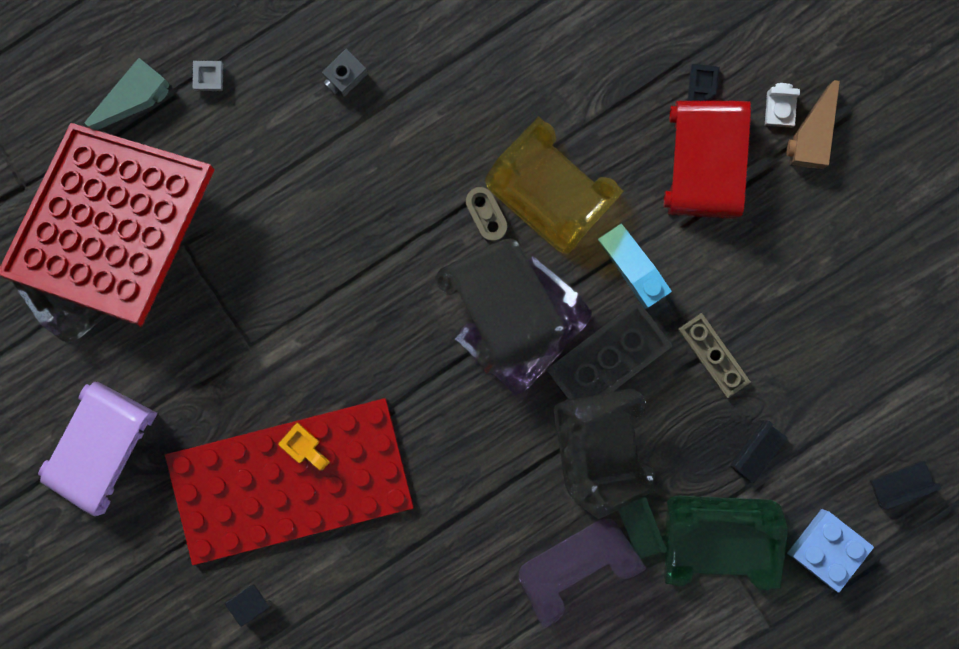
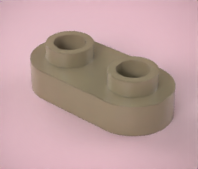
[466,187,507,241]

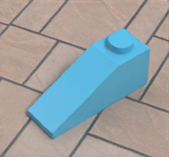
[598,223,672,309]

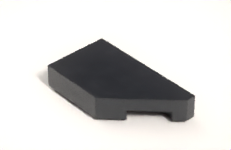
[687,64,720,101]

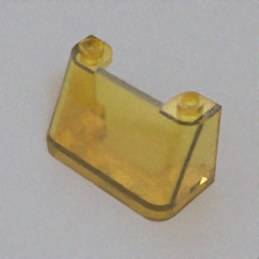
[485,117,624,253]

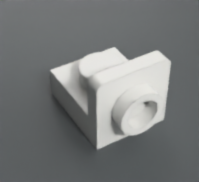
[765,83,800,127]

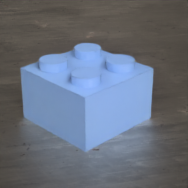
[787,509,874,592]

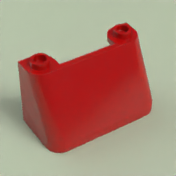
[664,101,751,219]

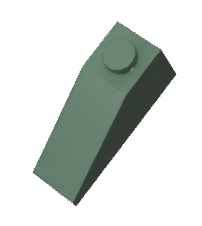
[85,58,170,130]

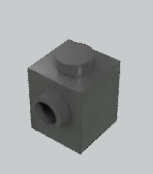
[322,49,368,97]

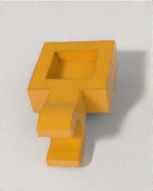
[278,423,330,470]

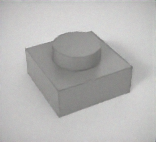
[193,61,223,91]

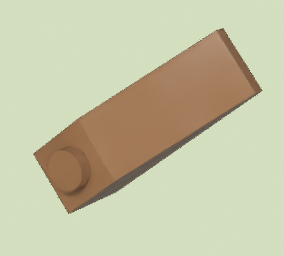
[787,80,840,169]

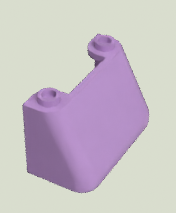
[38,382,157,516]

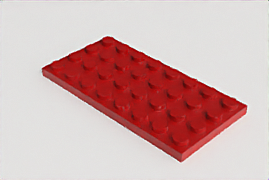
[165,398,414,565]

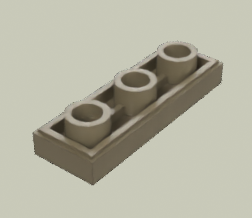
[678,313,751,398]

